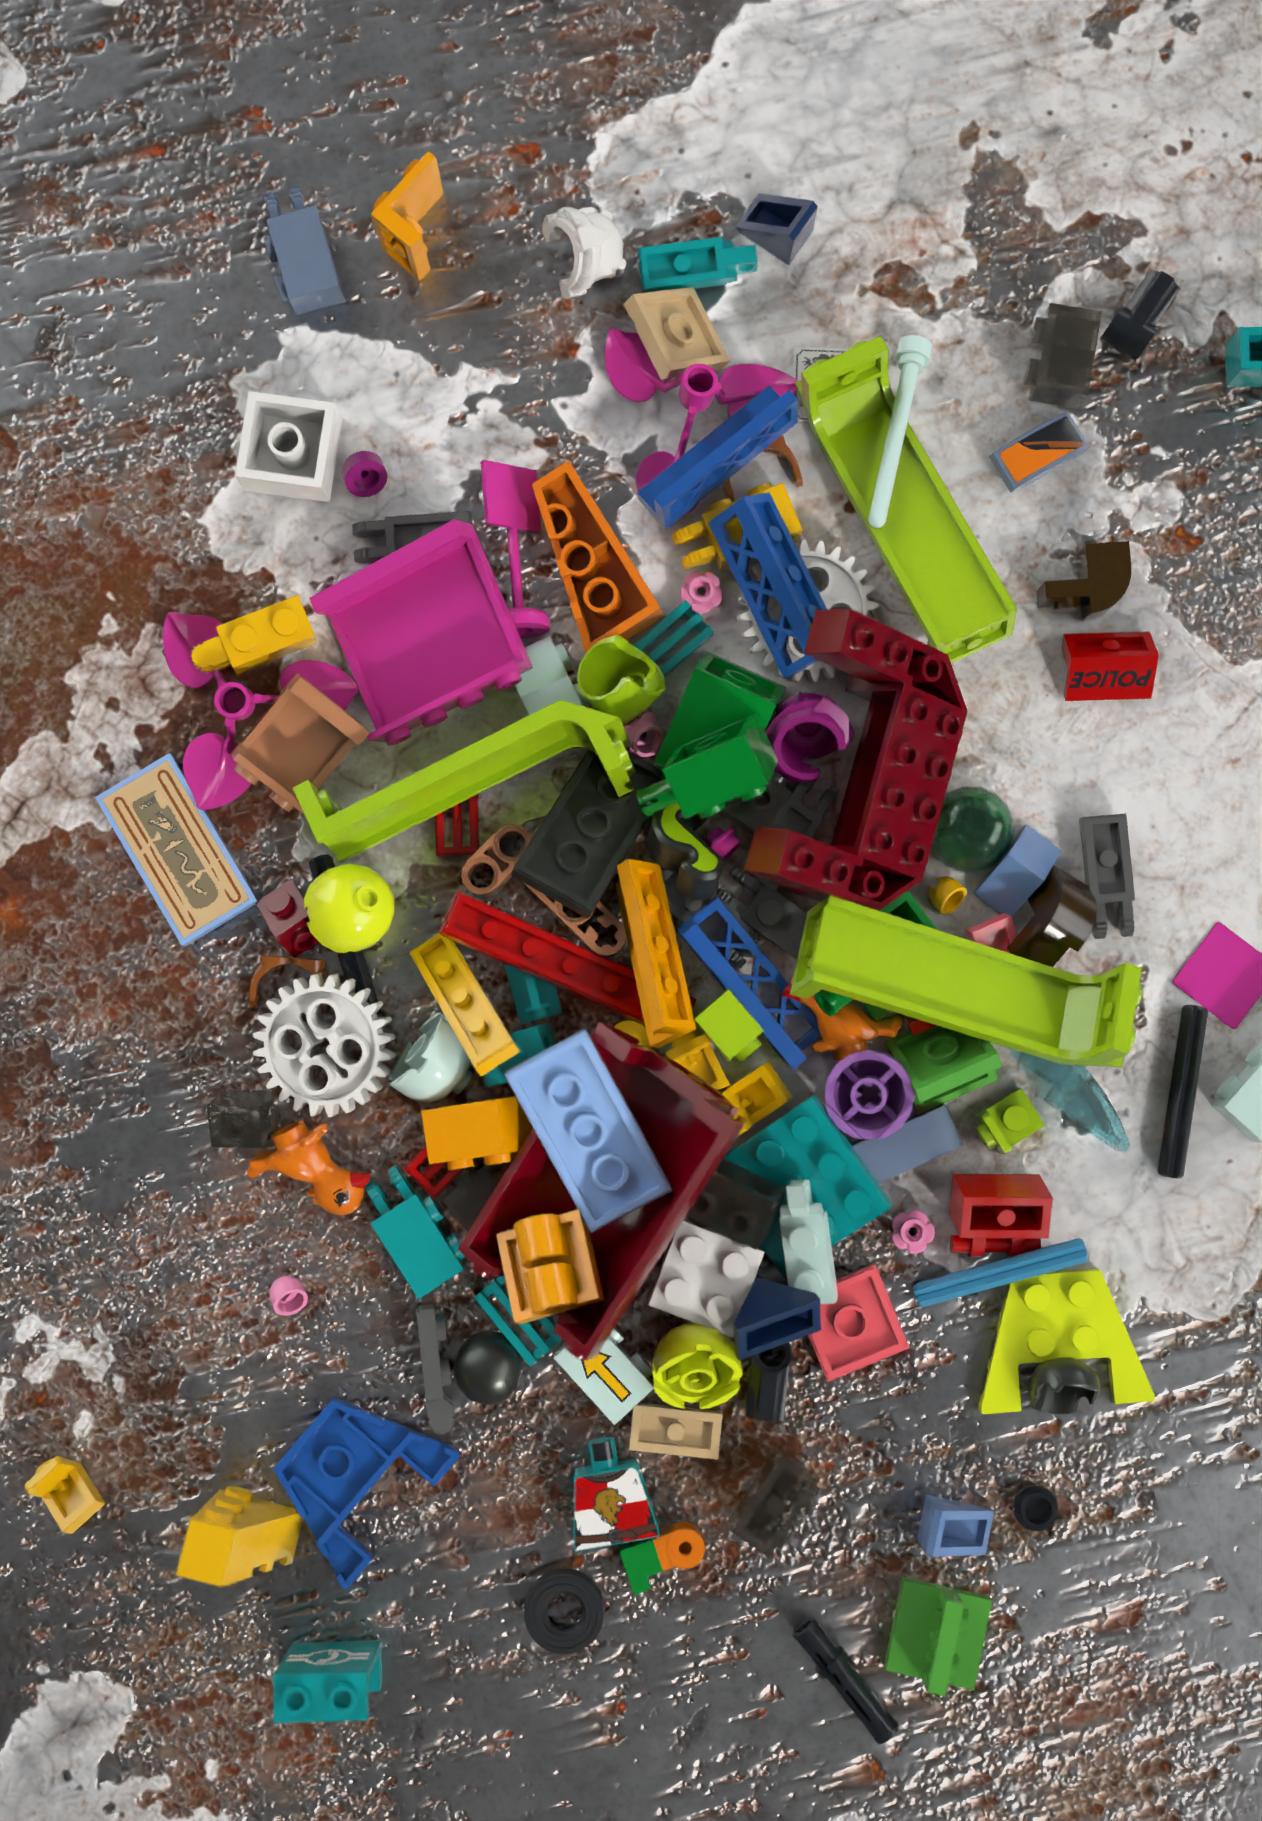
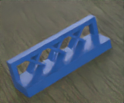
[637,385,798,530]
[708,492,827,679]
[675,896,821,1070]

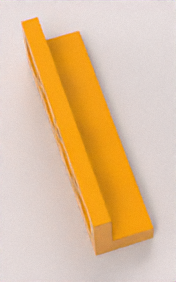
[615,859,696,1048]

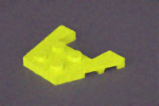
[978,1268,1155,1414]

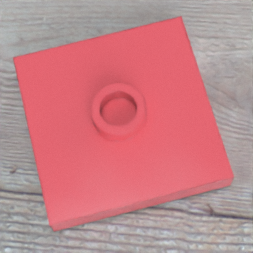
[808,1263,910,1382]

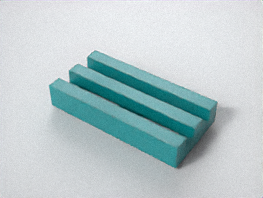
[634,600,714,677]
[474,1276,563,1366]

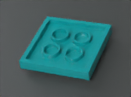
[712,1094,893,1277]

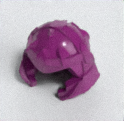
[765,691,854,782]

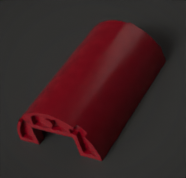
[457,1022,746,1361]

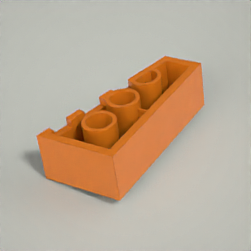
[532,460,666,653]

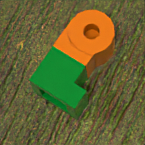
[619,1521,705,1595]

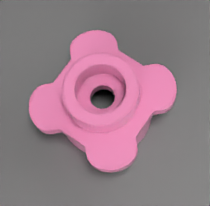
[624,710,667,758]

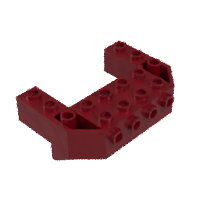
[744,609,968,911]

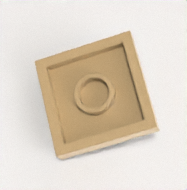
[623,287,730,380]

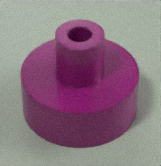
[341,451,387,497]

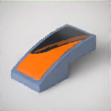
[989,411,1090,493]

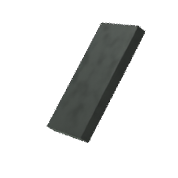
[511,749,666,919]

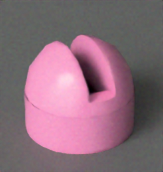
[269,1276,308,1316]

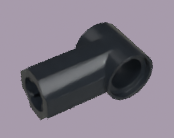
[1100,269,1180,362]
[745,1342,793,1422]

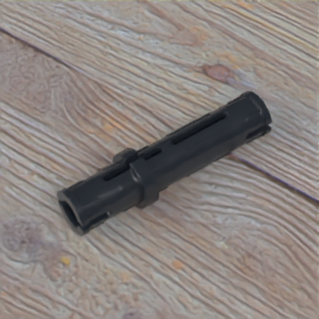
[792,1617,900,1744]

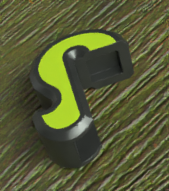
[646,803,725,900]

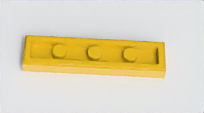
[409,934,520,1076]

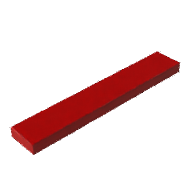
[438,891,697,1026]

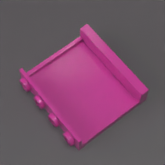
[309,519,533,746]

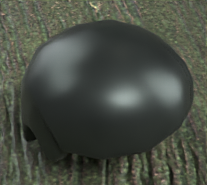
[454,1330,521,1405]
[1030,1357,1100,1414]

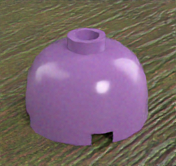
[825,1049,915,1139]

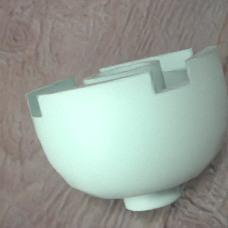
[389,1012,473,1103]

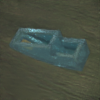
[1017,1052,1130,1153]

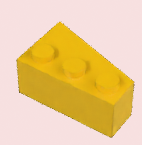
[176,1486,304,1587]

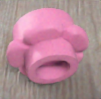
[680,571,723,613]
[891,1209,935,1254]

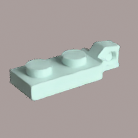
[779,1179,838,1304]

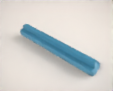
[913,1238,1089,1307]

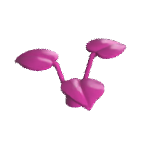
[604,328,798,518]
[163,612,358,810]

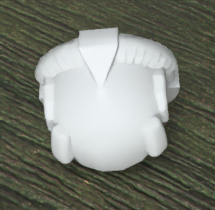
[542,207,626,299]

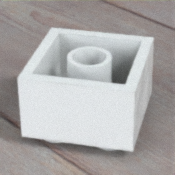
[235,391,343,502]
[648,1218,764,1337]

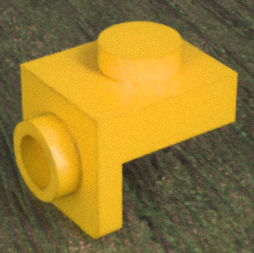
[666,1032,730,1092]
[721,1061,793,1135]
[24,1456,105,1534]

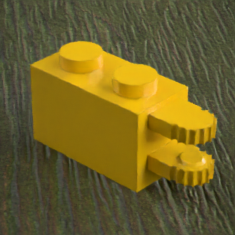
[671,483,803,572]
[190,595,317,674]

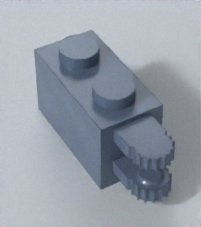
[263,184,345,315]

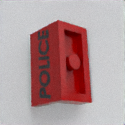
[1062,631,1159,701]

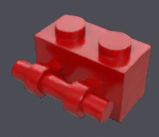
[949,1174,1053,1257]

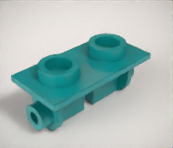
[504,964,562,1025]

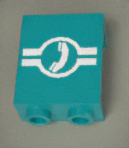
[273,1640,382,1723]

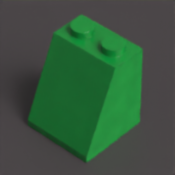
[654,652,786,769]

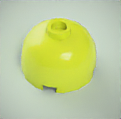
[304,863,395,953]
[652,1323,742,1409]

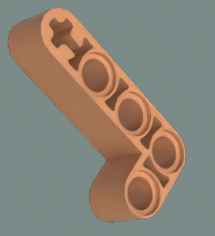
[461,824,627,958]

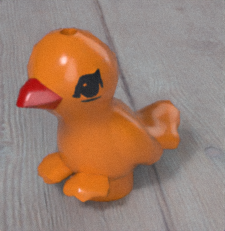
[781,972,904,1061]
[247,1120,370,1215]

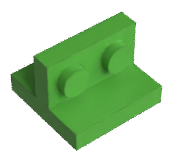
[885,1025,1002,1115]
[884,1576,992,1696]

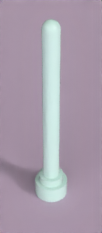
[868,335,933,528]

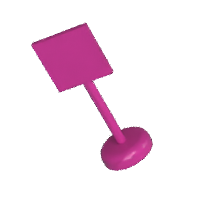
[481,460,550,639]

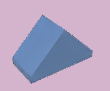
[973,825,1061,917]
[917,1495,994,1557]

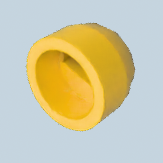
[928,876,967,915]

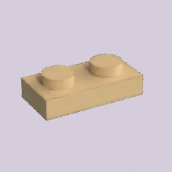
[629,1402,723,1460]

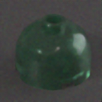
[930,786,1014,873]

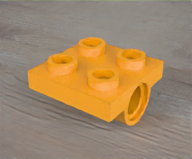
[496,1209,604,1324]

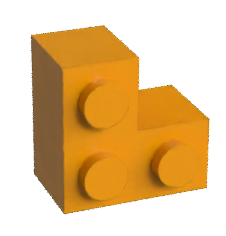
[421,1096,534,1170]

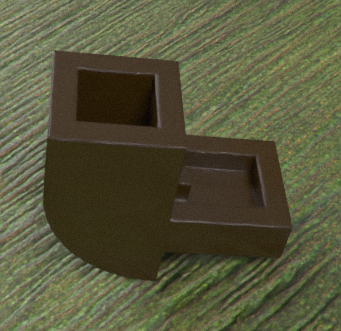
[1036,541,1132,622]
[1007,865,1097,967]

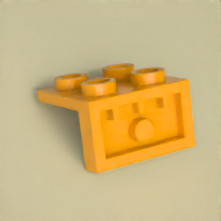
[371,151,444,282]

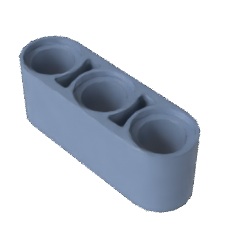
[850,1104,963,1183]

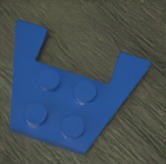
[273,1397,462,1591]

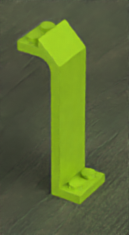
[795,335,1017,664]
[293,700,636,863]
[790,895,1143,1068]

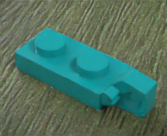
[637,237,758,293]

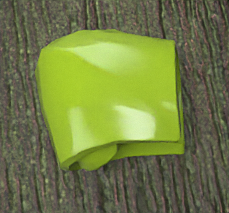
[577,635,666,725]

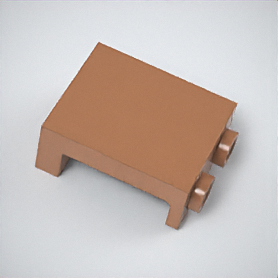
[231,672,370,813]

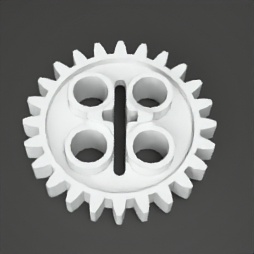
[737,540,879,682]
[253,973,396,1117]

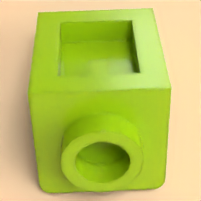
[974,1088,1045,1154]

